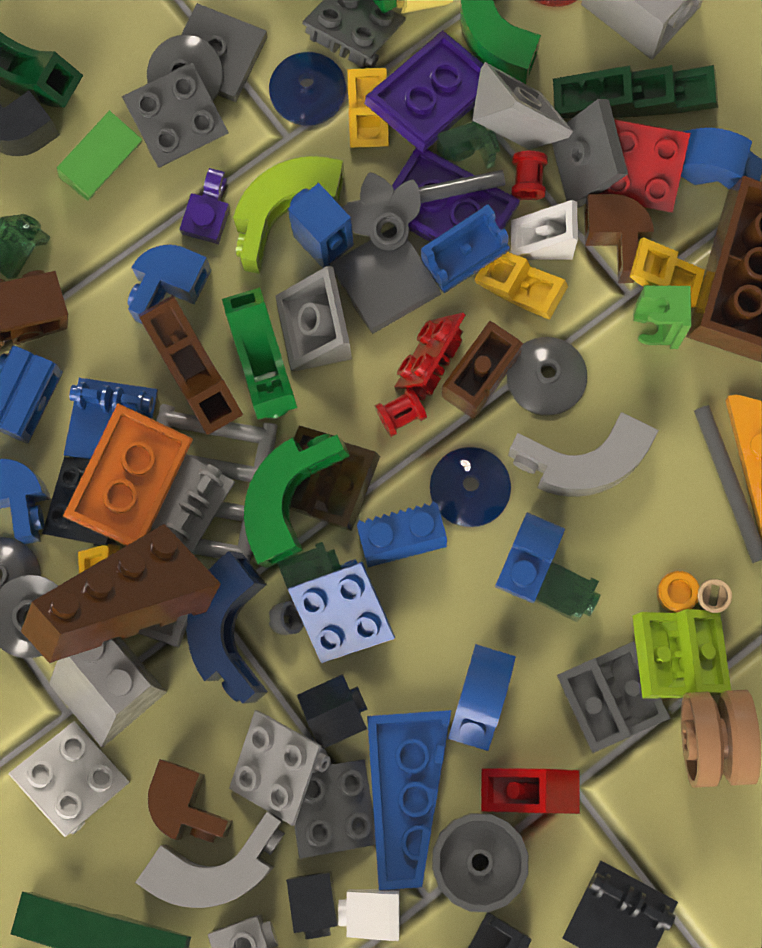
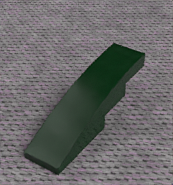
[553,65,719,118]
[10,891,191,948]

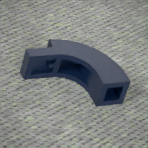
[187,551,268,704]

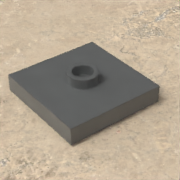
[177,3,268,102]
[552,99,628,208]

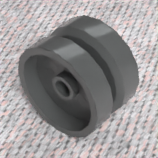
[432,813,528,912]

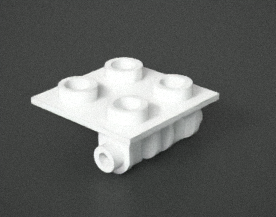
[9,721,129,837]

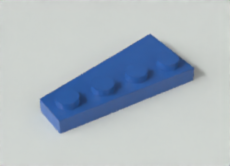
[367,710,452,890]

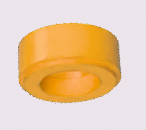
[657,571,700,613]

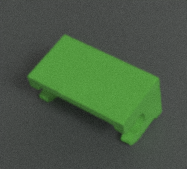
[56,110,143,201]
[633,285,691,349]

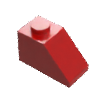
[481,768,580,814]

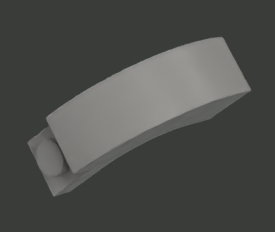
[508,412,659,497]
[135,812,285,908]

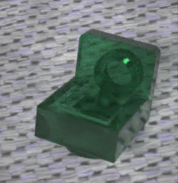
[0,214,50,279]

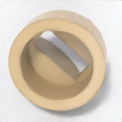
[697,579,732,613]

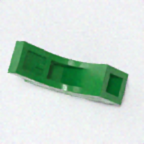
[460,0,541,84]
[222,287,298,420]
[244,434,350,568]

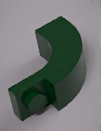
[0,32,83,108]

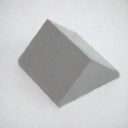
[472,62,573,150]
[275,266,352,371]

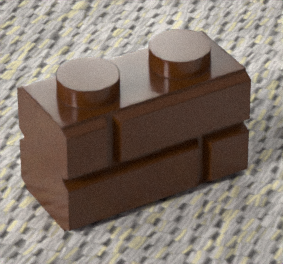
[442,321,523,419]

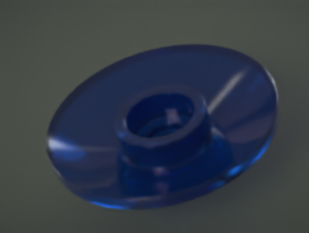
[269,52,346,126]
[430,447,511,528]

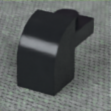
[0,91,60,156]

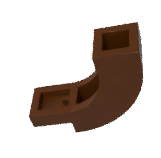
[138,295,243,435]

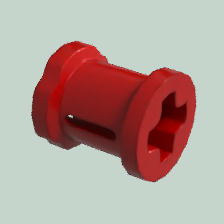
[511,150,548,200]
[374,387,427,437]

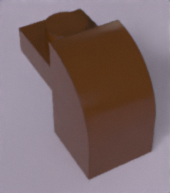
[584,194,654,283]
[148,759,233,843]

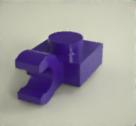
[179,168,230,245]

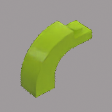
[233,156,345,274]

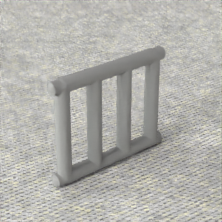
[150,404,278,562]

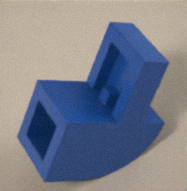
[681,128,762,190]
[127,245,211,324]
[0,459,51,544]
[495,512,565,604]
[448,644,516,751]

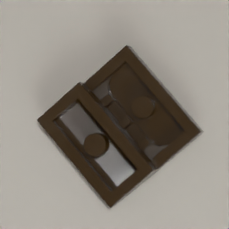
[290,425,380,531]

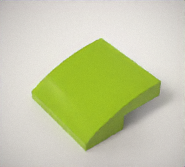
[632,609,731,698]

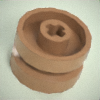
[681,690,761,788]

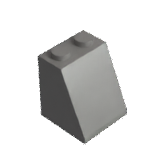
[581,0,703,60]
[49,636,167,748]

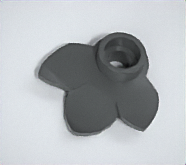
[342,172,421,251]

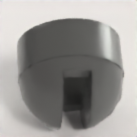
[269,601,304,635]

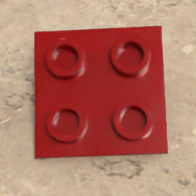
[600,119,691,213]
[394,312,466,401]

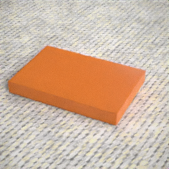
[63,403,193,546]

